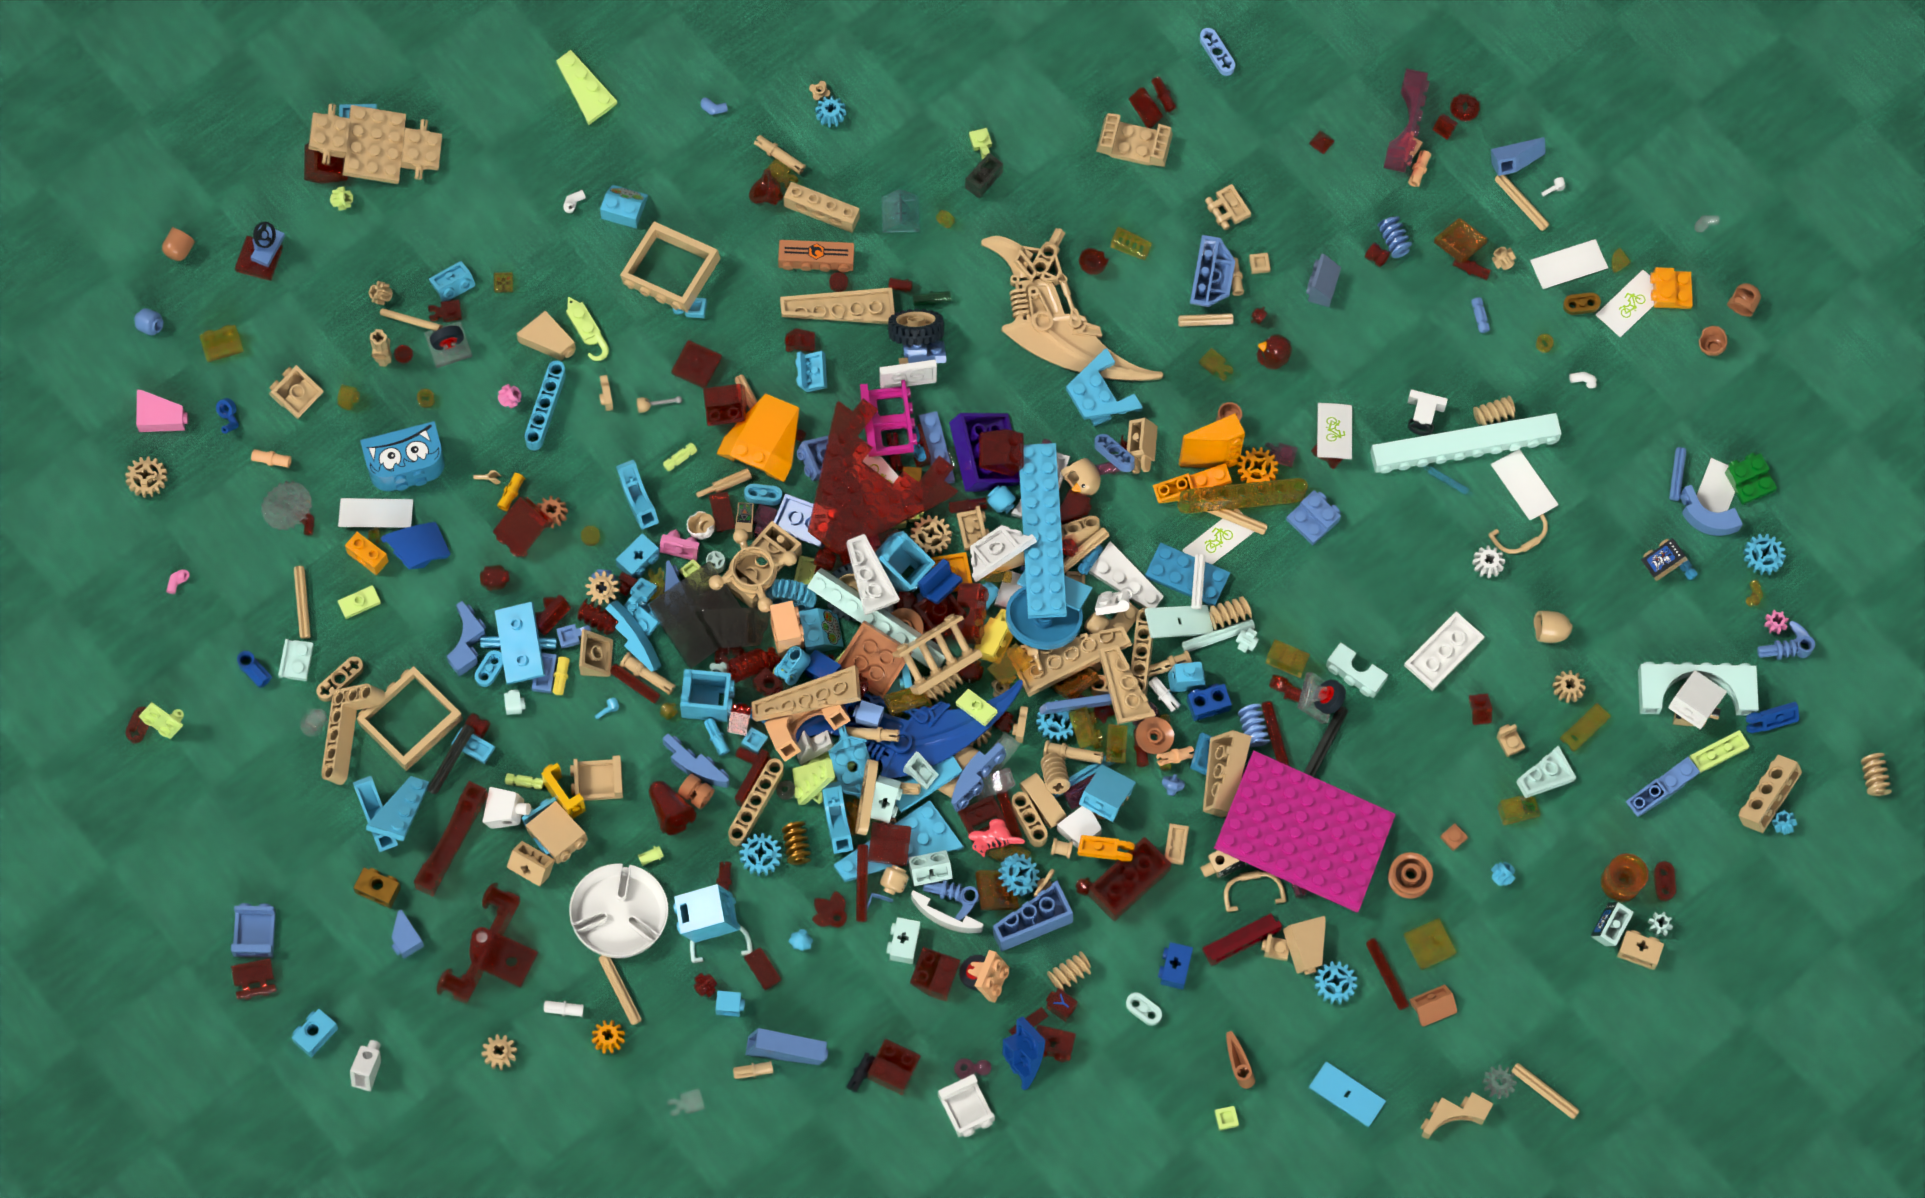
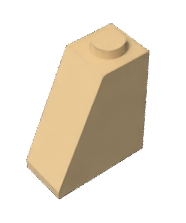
[517,311,576,361]
[1283,916,1326,975]

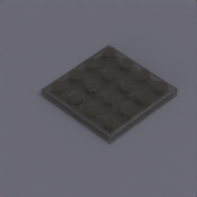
[647,561,752,668]

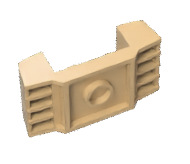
[1096,113,1173,167]

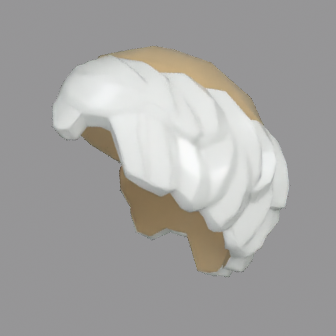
[686,511,716,540]

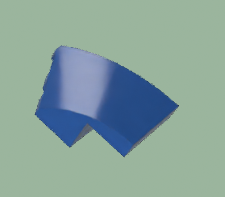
[381,522,451,569]
[1002,1017,1045,1090]

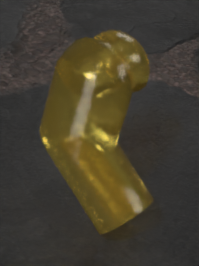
[1746,580,1763,607]

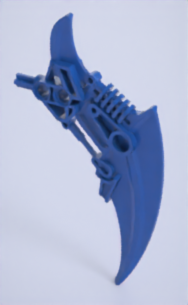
[796,680,1023,779]

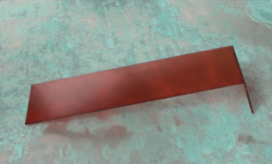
[1008,1007,1048,1035]

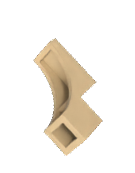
[1421,1092,1493,1139]

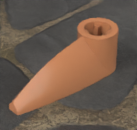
[1226,1031,1256,1089]

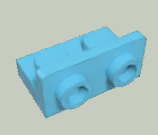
[429,261,475,303]

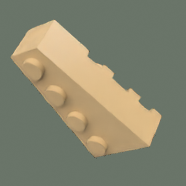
[1203,730,1252,818]

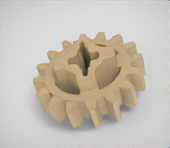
[125,456,168,498]
[910,515,952,557]

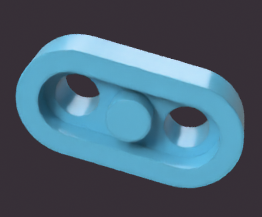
[744,484,782,506]
[475,650,504,687]

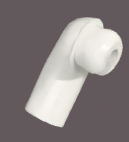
[563,190,586,213]
[1569,372,1597,388]

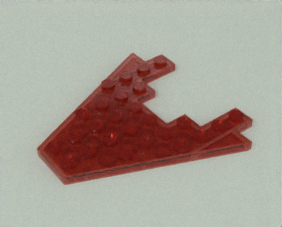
[807,398,958,555]

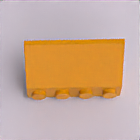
[1178,413,1245,468]

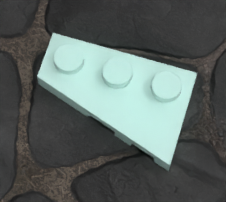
[1516,746,1576,798]

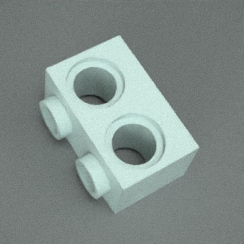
[908,850,953,886]

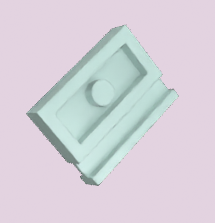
[278,639,314,681]

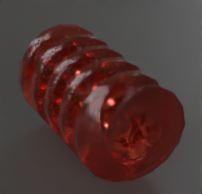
[577,598,619,635]
[727,648,770,683]

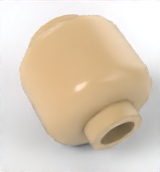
[880,865,909,895]

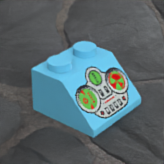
[600,185,648,229]
[799,608,844,654]

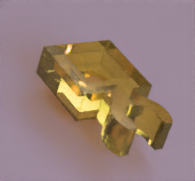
[764,159,798,189]
[1199,348,1233,381]
[647,567,665,602]

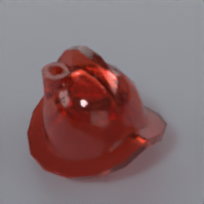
[749,168,783,205]

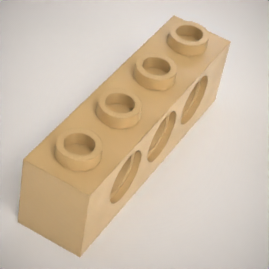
[784,182,860,233]
[1738,755,1802,833]

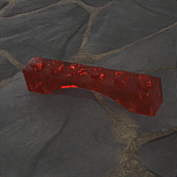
[414,781,488,897]

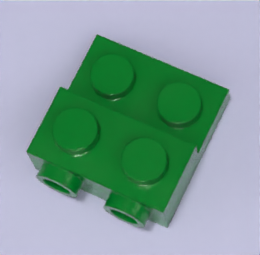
[1725,453,1777,505]

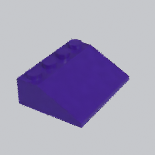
[949,413,1020,492]

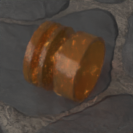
[1601,853,1648,902]

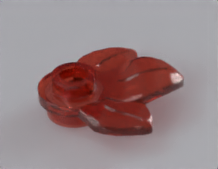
[812,891,847,928]

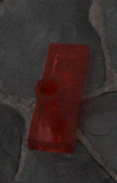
[734,746,771,807]

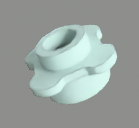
[709,662,728,673]

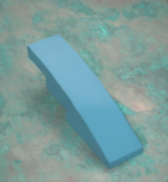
[605,600,661,672]

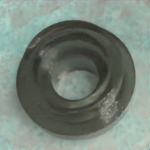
[776,780,795,800]

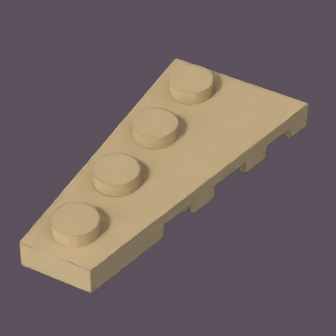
[1098,645,1156,724]

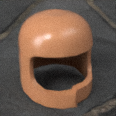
[162,227,195,261]
[1727,283,1761,317]

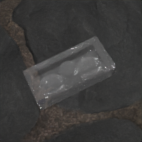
[990,732,1020,775]

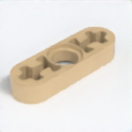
[316,657,364,702]

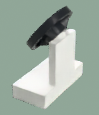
[1407,390,1448,436]

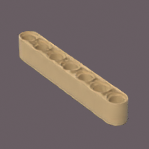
[985,516,1101,577]

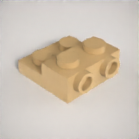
[269,365,324,419]

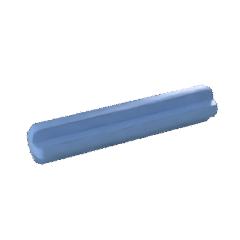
[1669,447,1686,501]

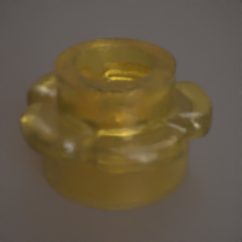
[660,702,678,720]

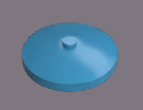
[1005,587,1083,650]

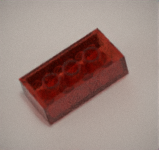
[1087,837,1172,922]

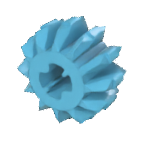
[815,96,846,128]

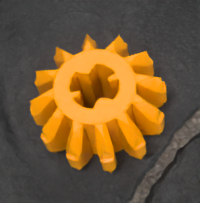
[592,1020,625,1054]

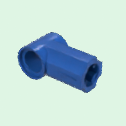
[237,651,272,689]

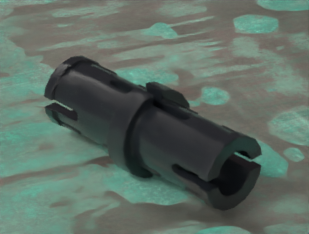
[846,1053,876,1093]

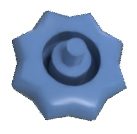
[1162,774,1185,796]

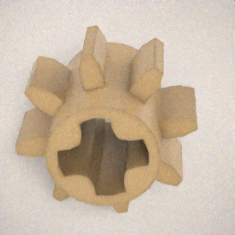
[1492,247,1516,270]
[369,281,393,305]

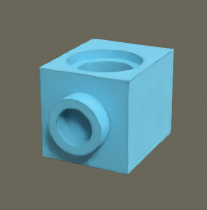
[715,991,745,1017]

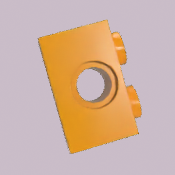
[345,532,389,576]

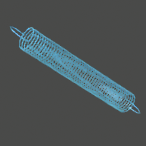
[1424,466,1473,495]

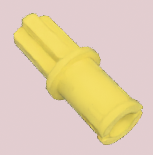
[552,657,570,695]

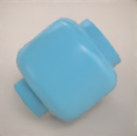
[987,485,1015,514]

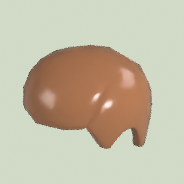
[1699,326,1728,356]

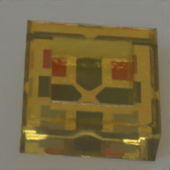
[494,272,513,293]

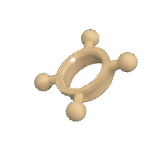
[709,529,797,613]

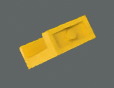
[541,763,586,819]

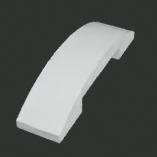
[911,891,984,933]

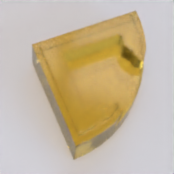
[1611,247,1630,273]

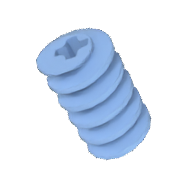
[1238,703,1270,747]

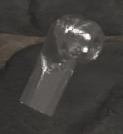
[1695,215,1720,233]

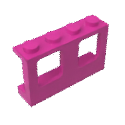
[860,380,917,457]

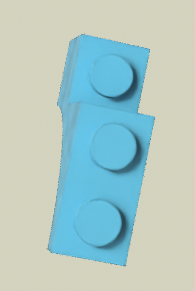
[353,776,398,852]

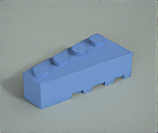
[993,880,1073,952]

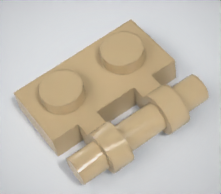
[1205,184,1251,230]

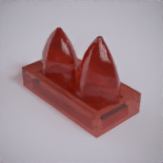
[535,594,571,635]

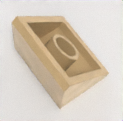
[579,629,613,677]

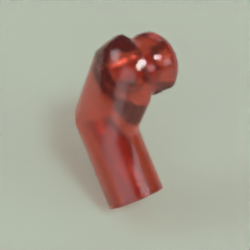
[295,508,314,536]

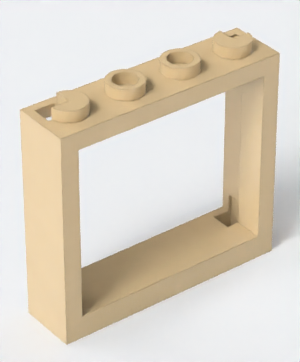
[620,222,721,312]
[357,666,463,771]

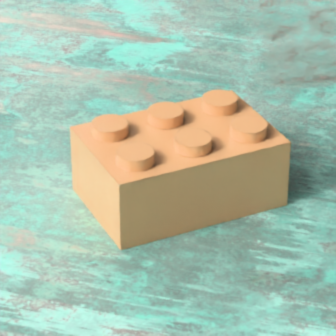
[770,601,804,660]

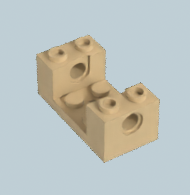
[723,521,802,609]

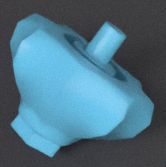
[788,929,813,951]

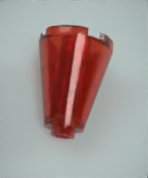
[648,781,696,836]

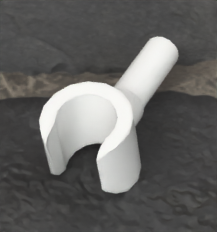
[1541,177,1565,196]

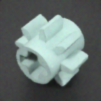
[1235,628,1259,653]
[1648,912,1673,937]

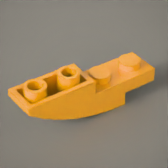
[1153,463,1232,503]

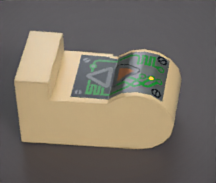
[735,502,754,539]

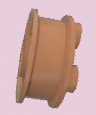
[1388,852,1433,899]

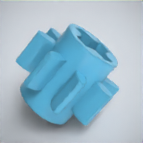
[1772,810,1797,835]
[1491,862,1516,886]

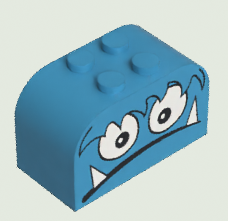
[360,421,445,491]

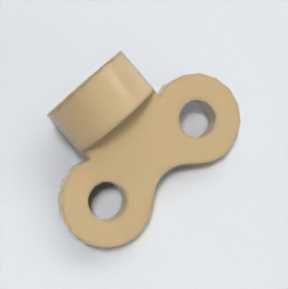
[1034,869,1055,897]

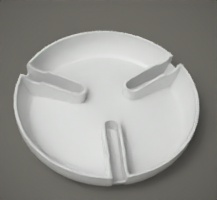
[569,864,668,958]

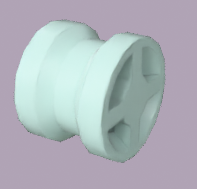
[706,551,725,574]

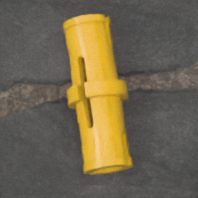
[497,473,525,511]

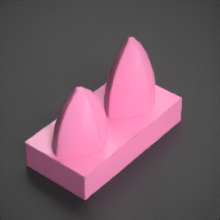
[660,529,700,561]

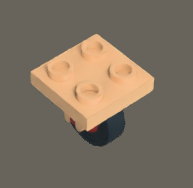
[959,950,1010,1002]

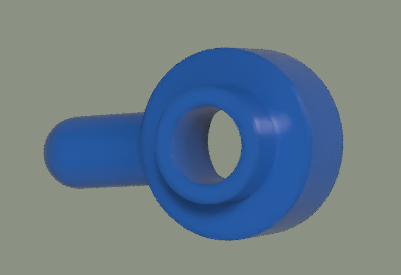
[216,398,239,434]

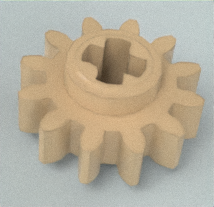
[585,571,620,605]
[481,1034,517,1071]

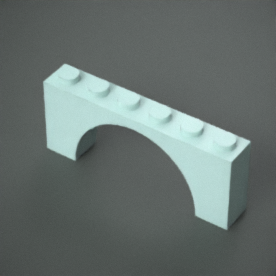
[1638,662,1759,716]

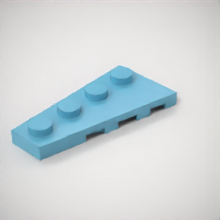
[366,776,429,841]

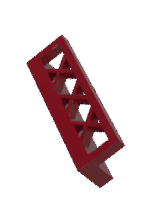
[1202,913,1282,967]

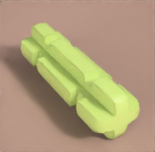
[663,443,697,471]
[505,773,543,790]

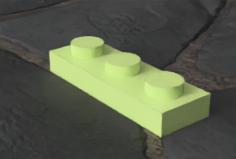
[1689,730,1750,773]

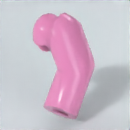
[166,569,190,594]

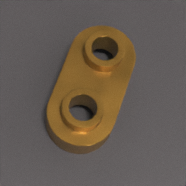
[1563,293,1601,315]

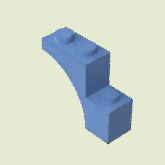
[447,601,486,677]

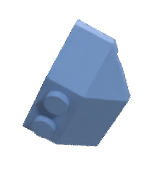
[1190,235,1235,307]

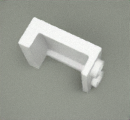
[1668,670,1727,729]
[938,1074,995,1137]

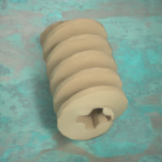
[1473,396,1515,426]
[1209,596,1252,630]
[922,672,963,705]
[1040,753,1070,794]
[1861,753,1892,796]
[1047,951,1091,991]

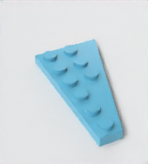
[834,800,963,882]

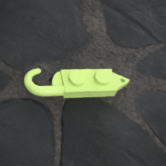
[566,297,609,361]

